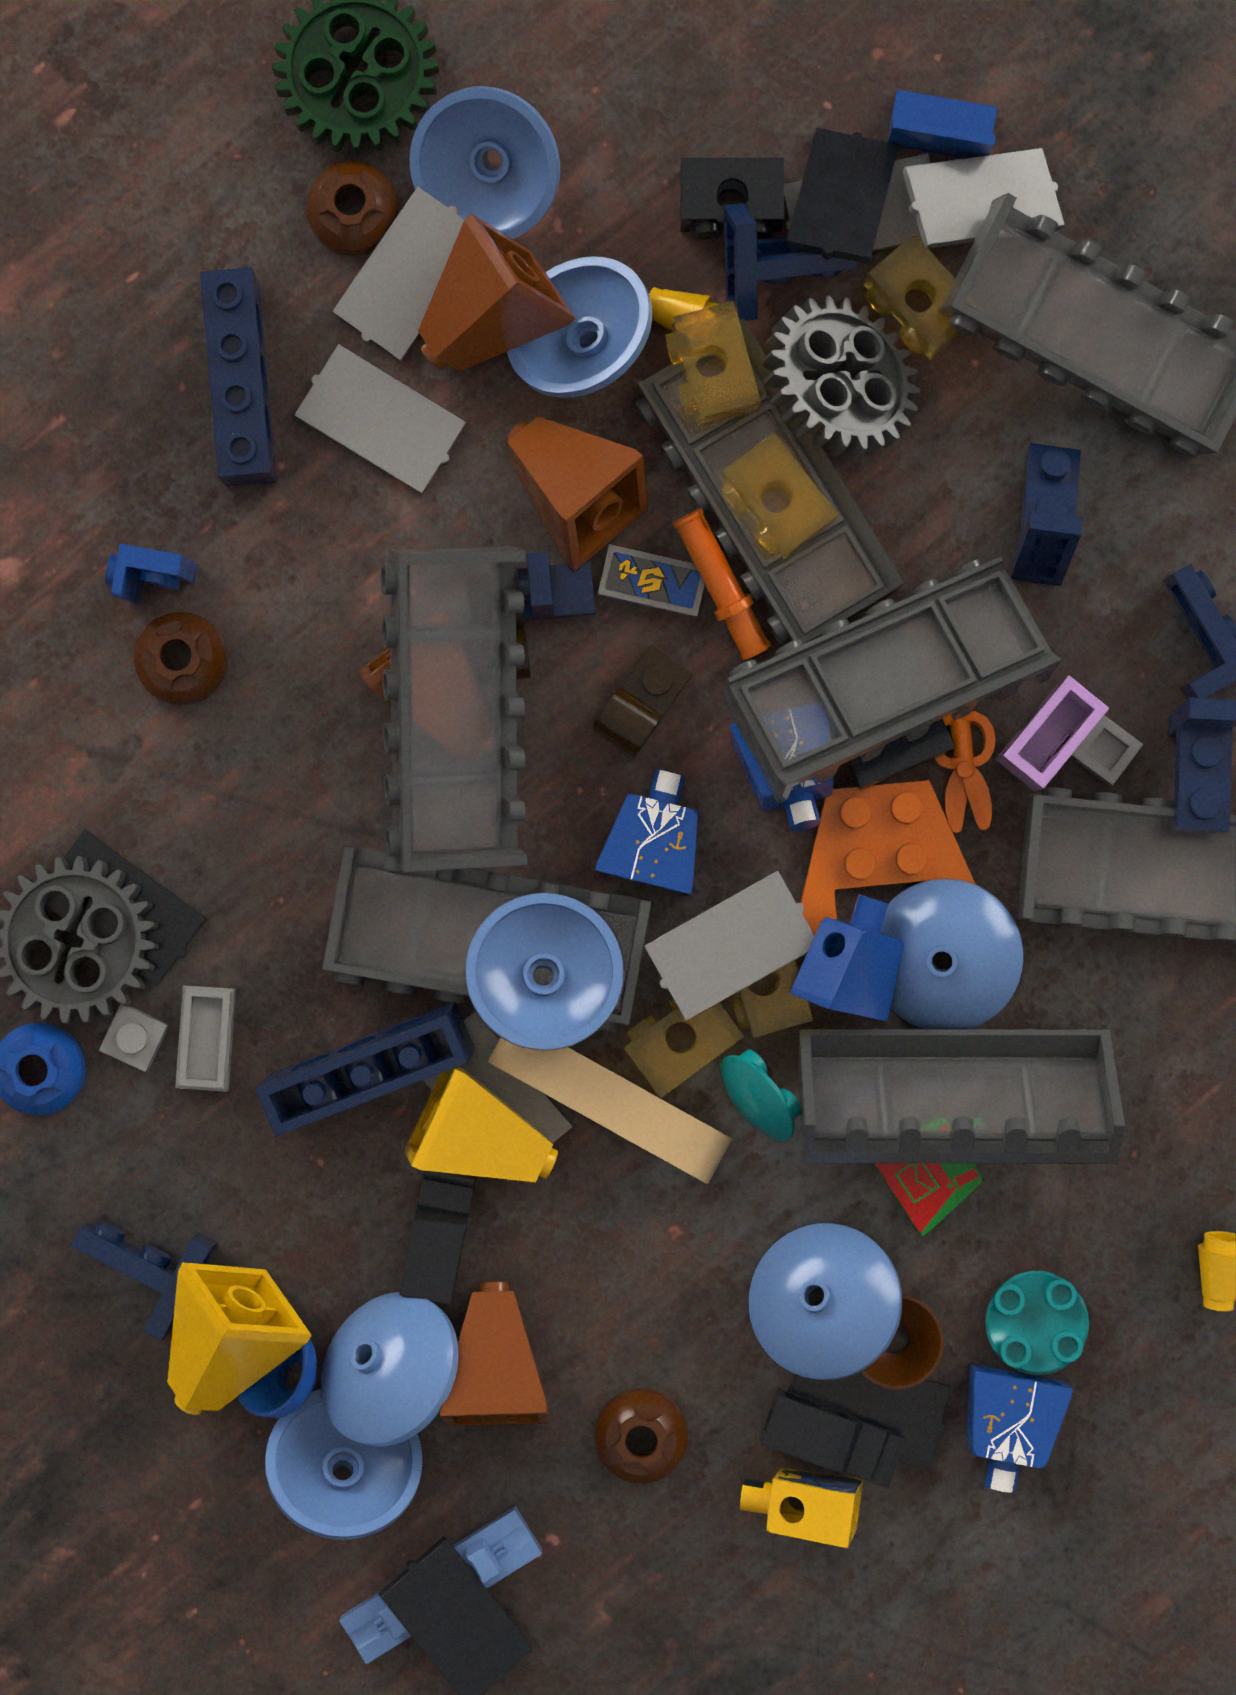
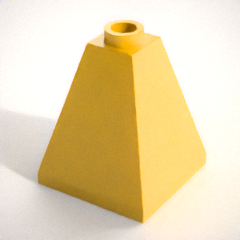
[404,1066,558,1183]
[167,1262,312,1415]

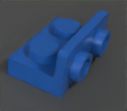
[105,543,198,604]

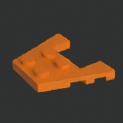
[800,780,976,935]

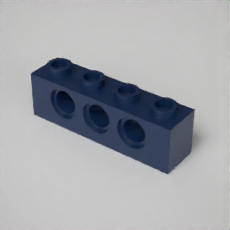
[200,267,277,487]
[255,1002,475,1137]

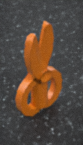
[934,711,996,834]

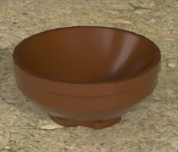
[307,161,400,256]
[134,612,228,705]
[861,1294,944,1390]
[594,1388,688,1484]

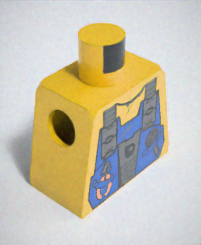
[740,1468,863,1548]

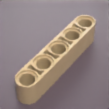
[487,1037,733,1184]

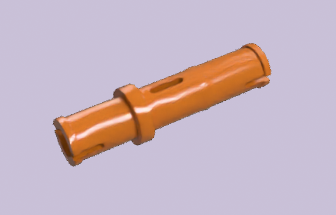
[672,508,772,660]

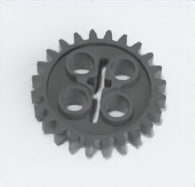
[761,296,920,459]
[0,856,159,1024]

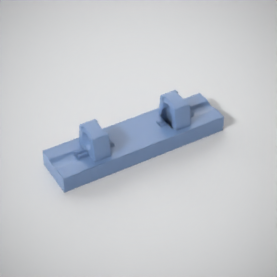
[339,1506,543,1664]

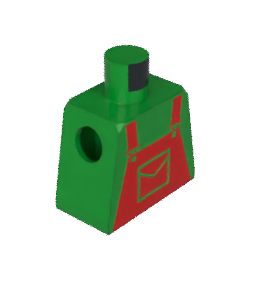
[872,1116,990,1237]

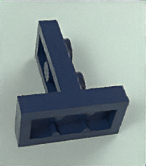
[724,203,857,322]
[1011,443,1083,586]
[489,552,596,621]
[1163,564,1236,700]
[1168,697,1236,834]
[70,1220,217,1341]

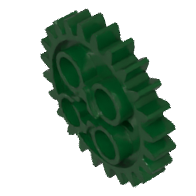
[272,0,439,154]

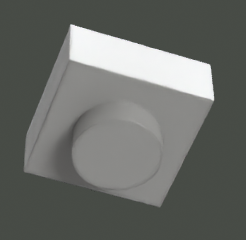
[1070,715,1143,786]
[99,1004,170,1072]

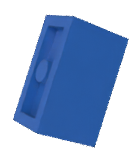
[887,90,997,158]

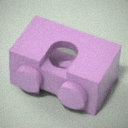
[995,675,1109,792]

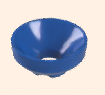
[0,1022,87,1116]
[237,1339,317,1419]

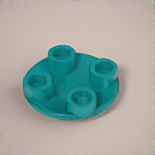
[720,1049,802,1142]
[985,1271,1089,1375]

